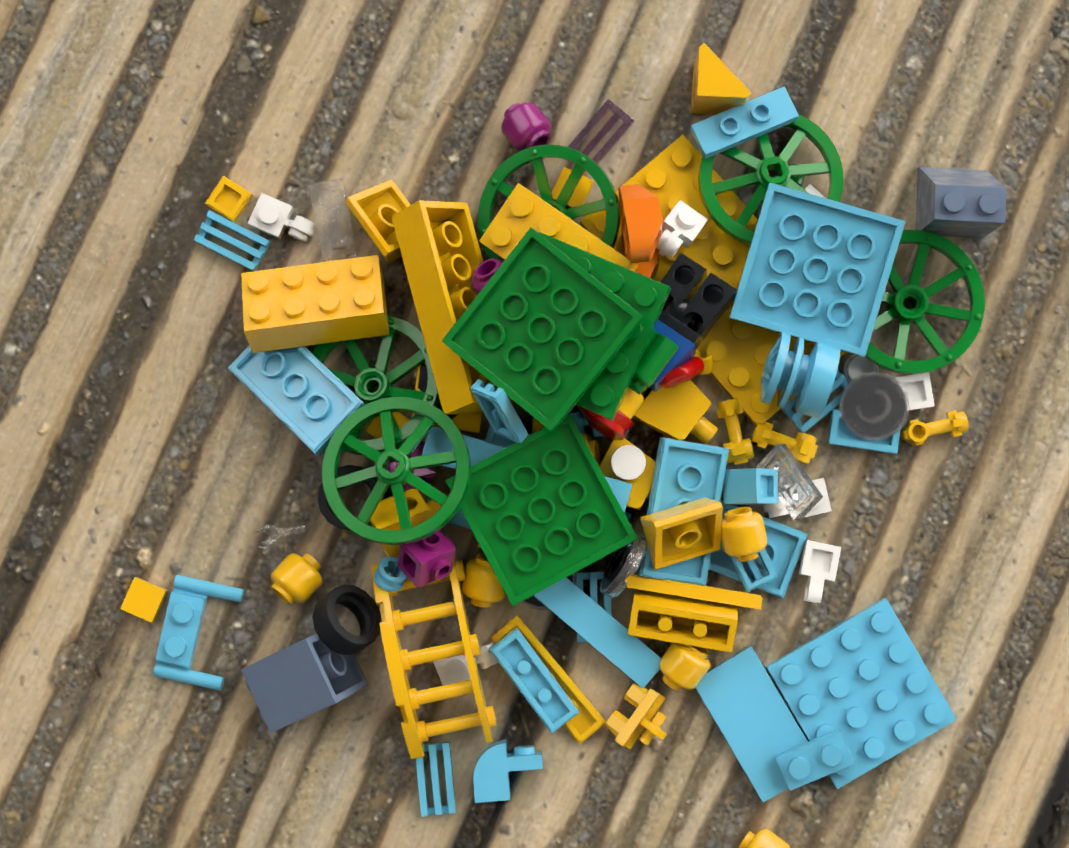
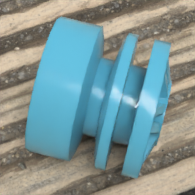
[760,332,840,418]

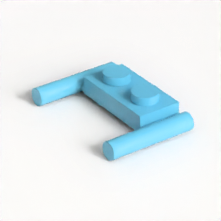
[153,575,244,691]

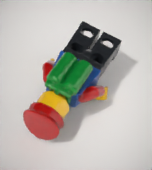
[578,253,737,440]

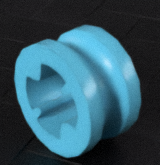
[374,556,407,592]

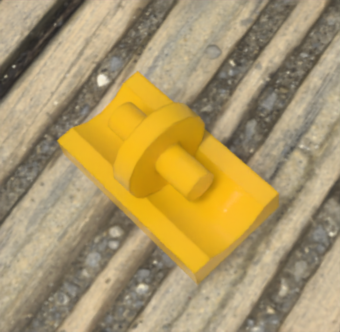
[605,684,667,749]

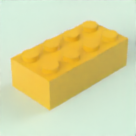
[479,183,638,272]
[241,255,389,353]

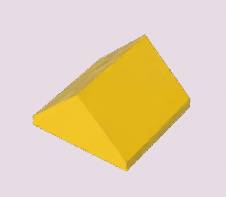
[691,43,752,115]
[344,179,410,264]
[640,497,723,570]

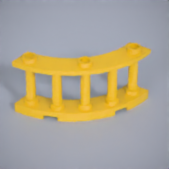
[371,557,497,759]

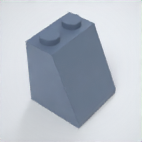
[915,167,1006,238]
[241,624,369,733]

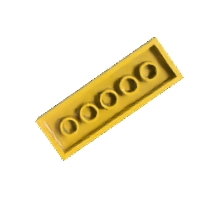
[391,200,514,415]

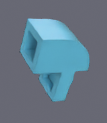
[473,739,543,803]

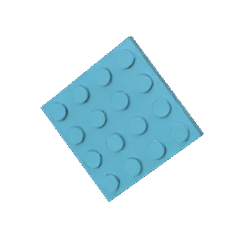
[729,183,906,357]
[765,598,957,789]

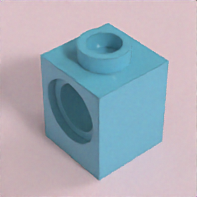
[722,468,778,505]

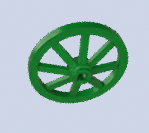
[699,115,844,246]
[478,145,620,260]
[865,230,985,374]
[311,315,440,455]
[322,397,471,545]

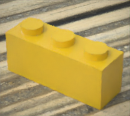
[628,589,738,653]

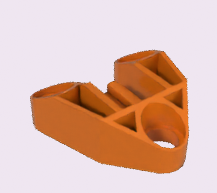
[618,184,663,280]

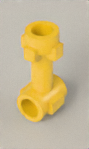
[716,398,754,465]
[900,410,969,446]
[751,422,818,465]

